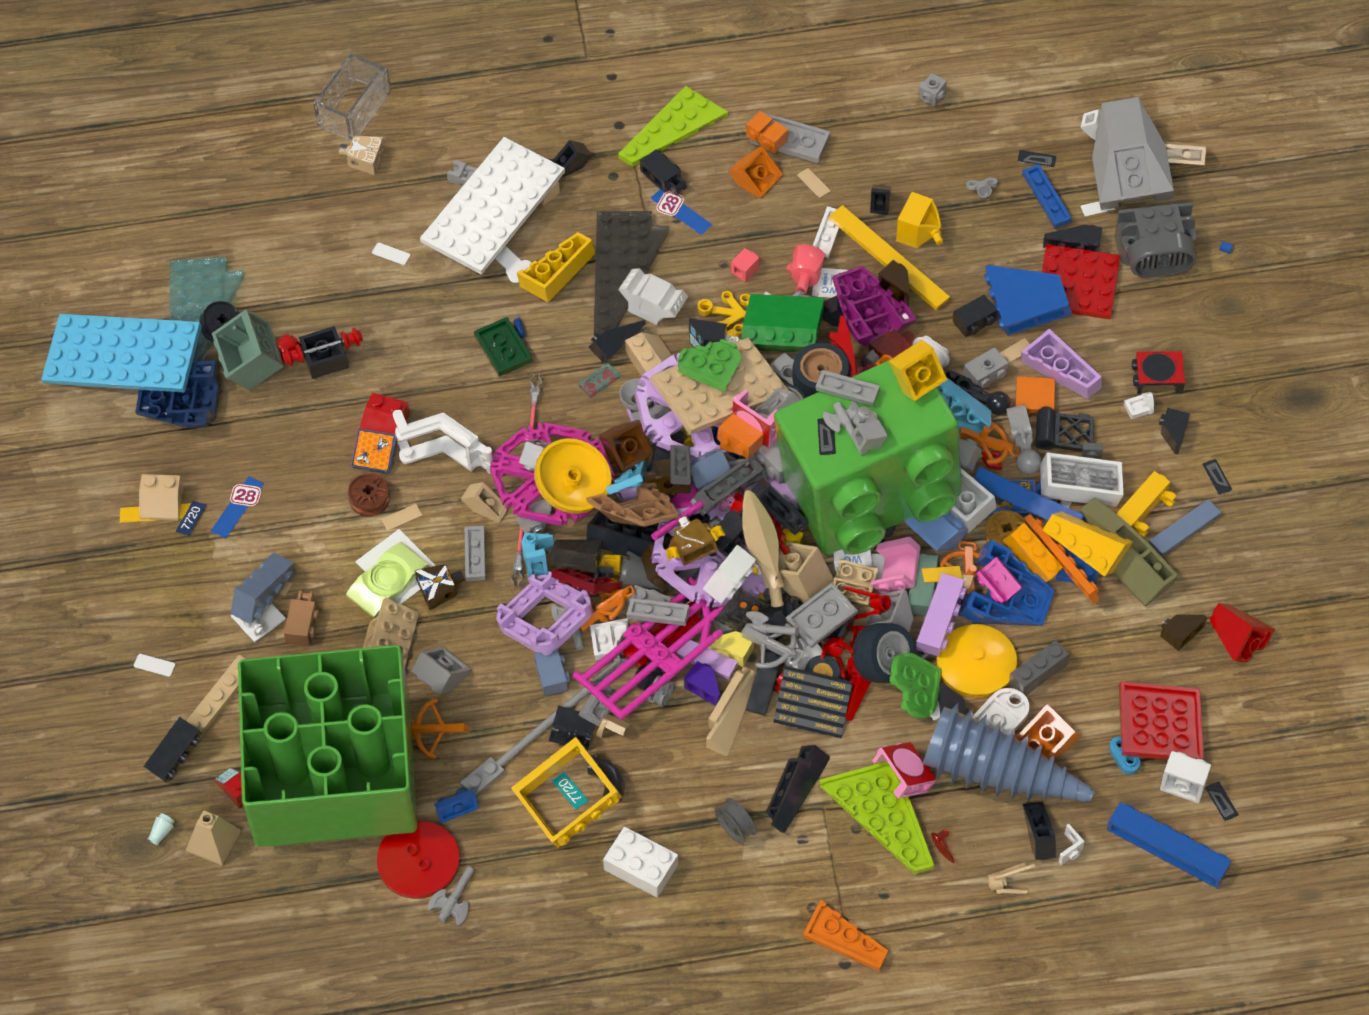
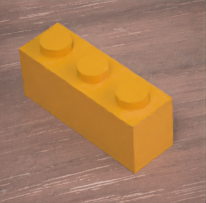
[1003,523,1063,582]

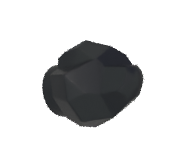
[635,661,662,690]

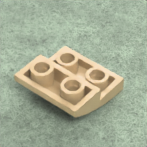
[833,559,878,606]

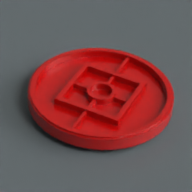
[377,821,460,899]

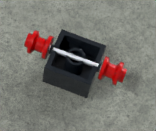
[282,326,363,379]

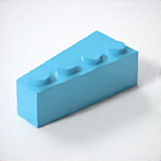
[938,378,991,433]

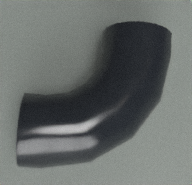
[587,755,624,802]

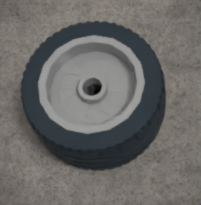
[853,623,915,684]

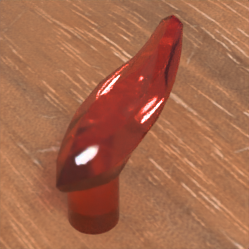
[931,829,955,863]

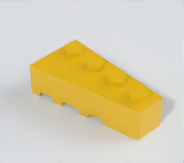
[517,232,595,303]
[1043,511,1133,577]

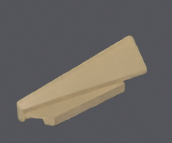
[706,666,756,756]

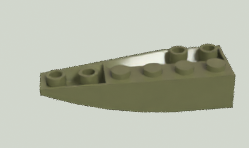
[1080,498,1178,607]

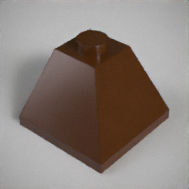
[598,420,652,472]

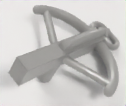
[742,623,804,668]

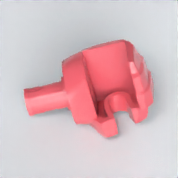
[786,244,826,294]

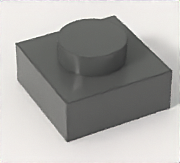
[1081,443,1103,459]

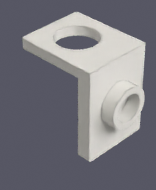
[1059,824,1085,865]

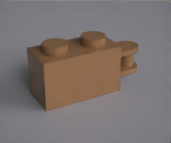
[284,590,319,646]

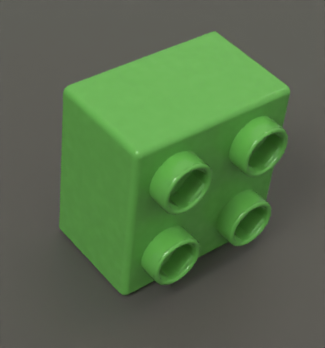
[774,360,962,556]
[238,645,417,847]

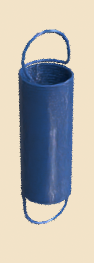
[514,315,525,341]

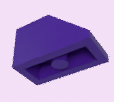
[684,661,720,706]

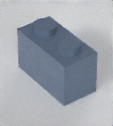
[690,448,731,489]
[534,649,570,696]

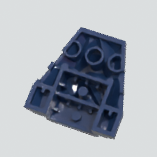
[135,360,220,428]

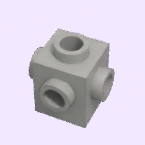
[918,73,947,106]

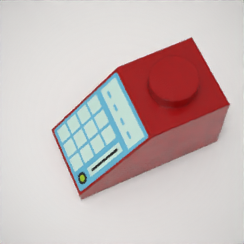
[214,768,243,809]

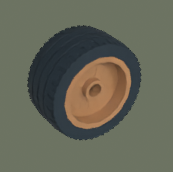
[792,342,850,397]

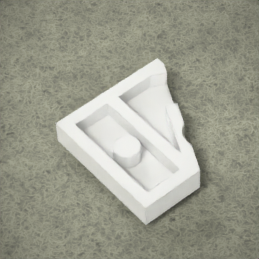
[590,618,629,660]

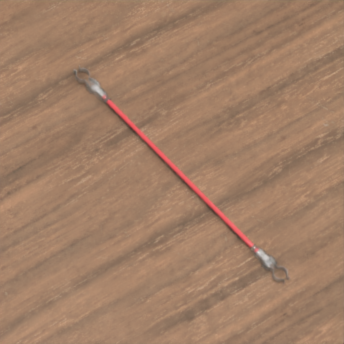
[511,374,542,587]

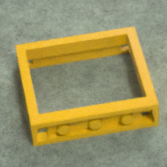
[511,737,622,848]

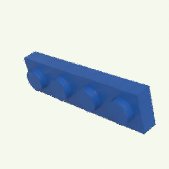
[1022,164,1072,229]

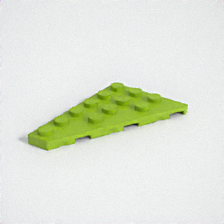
[819,761,934,875]

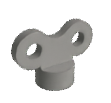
[966,178,998,198]

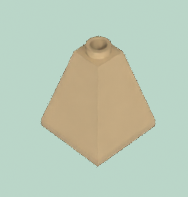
[186,811,242,866]

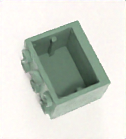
[212,309,284,390]

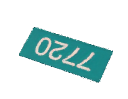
[552,772,589,810]

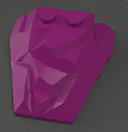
[832,266,917,347]

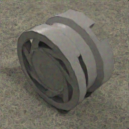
[647,675,675,708]

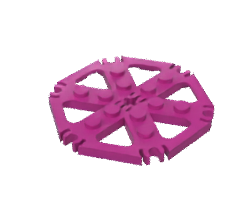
[490,422,615,526]

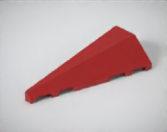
[845,626,871,721]

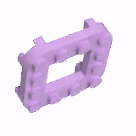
[497,572,594,655]

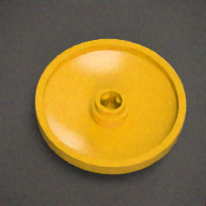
[534,438,611,514]
[936,624,1017,698]

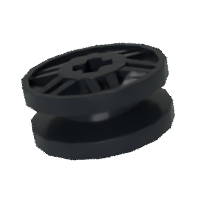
[199,301,240,342]

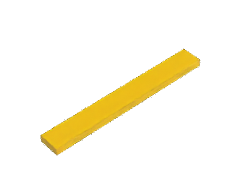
[829,205,950,311]

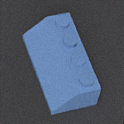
[904,511,969,551]

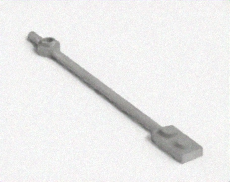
[460,652,627,797]

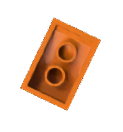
[1016,704,1082,761]

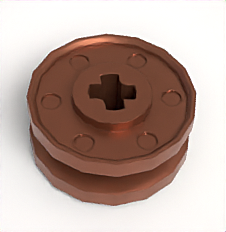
[348,473,390,516]

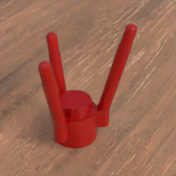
[844,586,891,620]
[821,637,854,679]

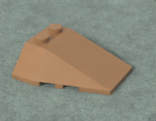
[586,482,679,527]

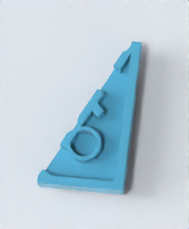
[606,459,648,495]

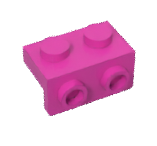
[976,557,1023,603]

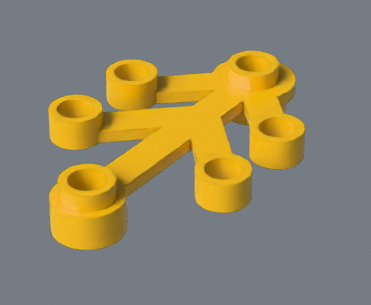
[698,291,750,337]

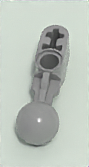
[1006,404,1042,474]

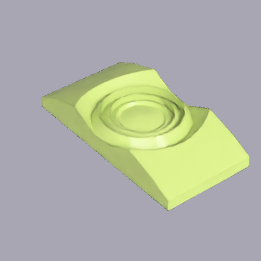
[346,542,429,618]

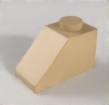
[461,482,507,522]

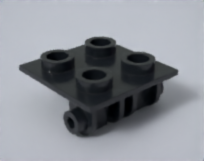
[549,705,595,752]

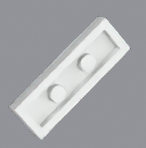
[813,206,840,258]

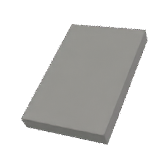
[786,582,858,648]

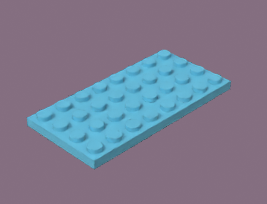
[41,314,202,392]

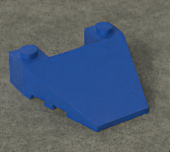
[958,540,1055,626]

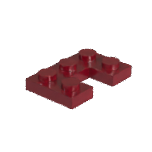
[551,566,622,595]

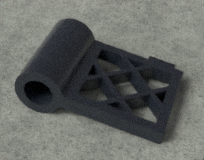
[1036,406,1094,452]

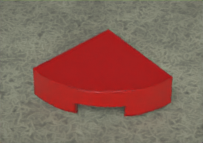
[981,451,1002,471]

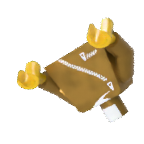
[665,517,725,566]

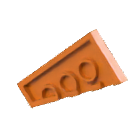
[803,900,888,971]

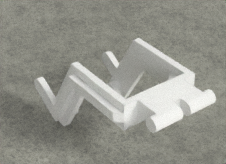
[393,410,493,474]

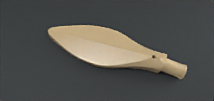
[742,490,784,607]

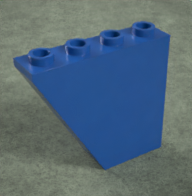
[984,265,1072,336]

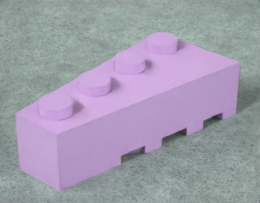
[1021,329,1102,399]
[916,573,967,657]

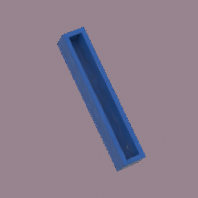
[1107,802,1231,889]

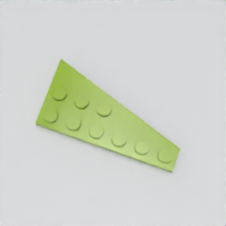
[618,86,728,167]

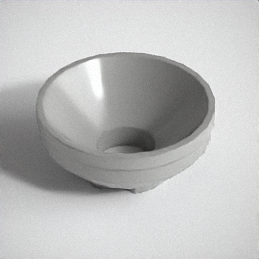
[619,378,653,411]

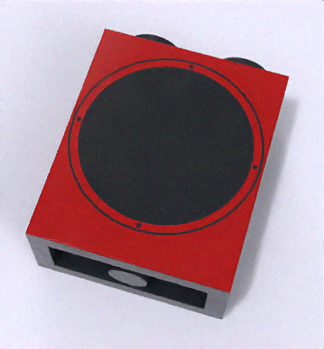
[1132,351,1185,394]

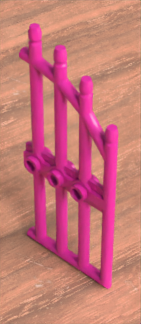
[573,576,728,720]

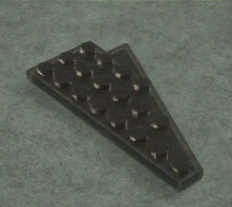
[594,211,669,336]

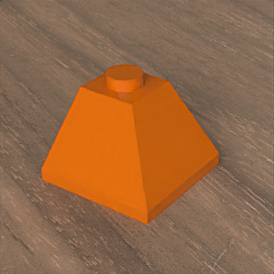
[728,146,783,198]

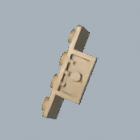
[363,598,419,667]

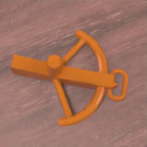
[959,421,1019,464]
[940,541,980,597]
[580,585,635,631]
[411,698,469,759]

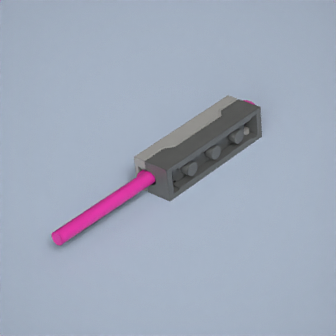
[651,456,764,541]

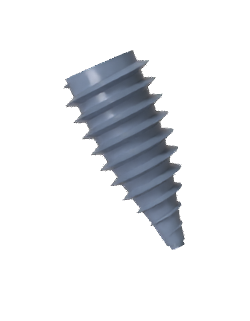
[923,703,1095,802]

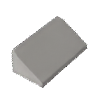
[579,686,615,726]

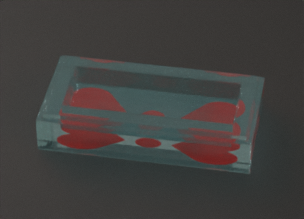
[578,363,620,398]

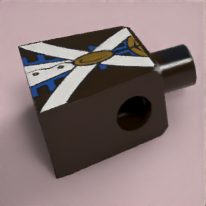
[415,564,465,610]

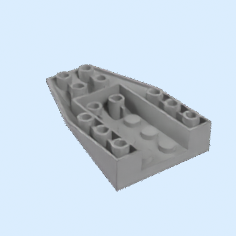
[1092,97,1174,210]

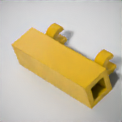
[1117,471,1176,538]

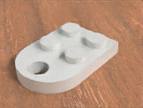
[973,688,1029,734]

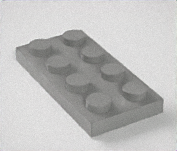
[750,112,830,163]

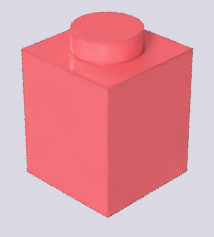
[731,248,759,282]

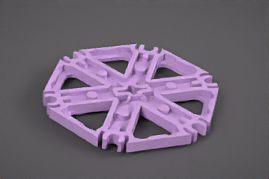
[635,353,729,460]
[651,505,766,607]

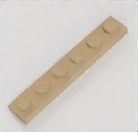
[186,655,246,753]

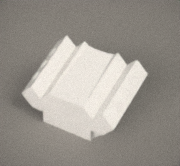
[618,268,688,325]

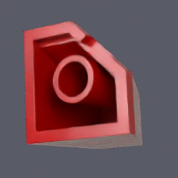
[1210,603,1275,662]

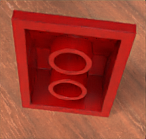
[354,393,410,450]

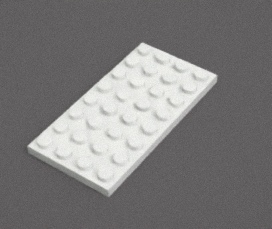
[420,137,565,275]

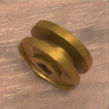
[985,510,1027,551]

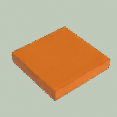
[1016,376,1055,413]

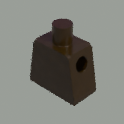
[644,458,692,493]

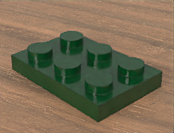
[474,317,533,377]

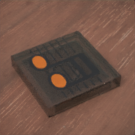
[716,588,769,633]

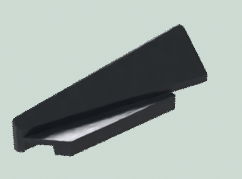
[766,745,830,833]

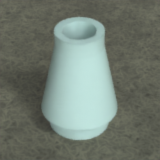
[148,813,175,845]

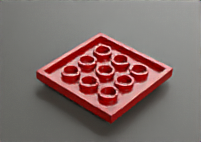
[1042,244,1120,320]
[1119,681,1204,760]

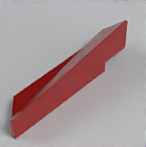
[622,599,703,667]

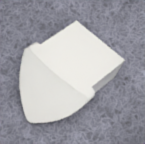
[1124,392,1154,420]

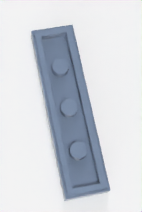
[1149,499,1221,557]

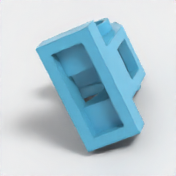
[521,532,555,584]

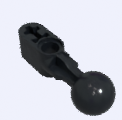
[943,369,1011,415]

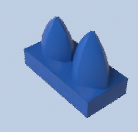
[434,787,479,823]

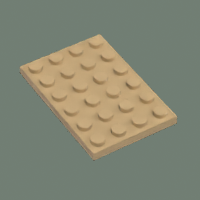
[650,338,788,435]

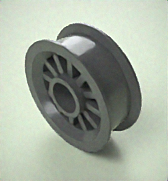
[714,798,757,844]

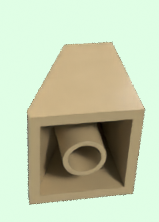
[779,542,834,603]

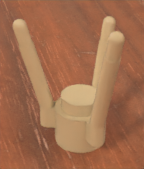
[987,862,1035,895]

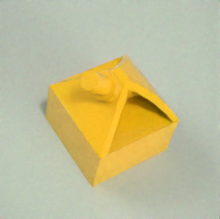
[896,192,943,248]
[889,340,947,401]

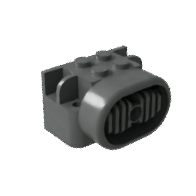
[1114,202,1197,278]

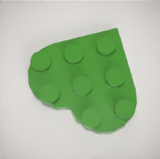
[678,339,742,392]
[890,652,942,720]

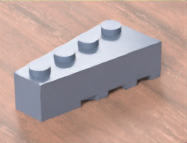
[231,552,294,624]

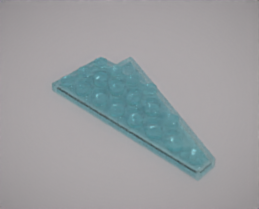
[170,256,244,367]

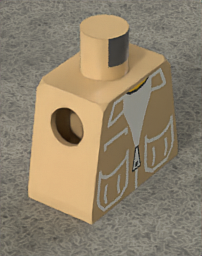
[339,136,385,175]

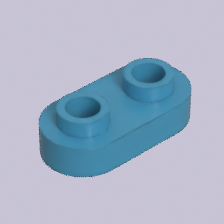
[1109,737,1140,775]

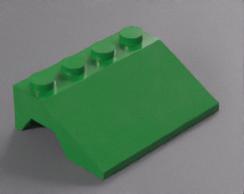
[741,294,825,352]

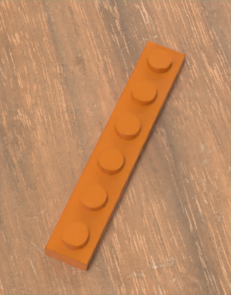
[1024,514,1099,604]

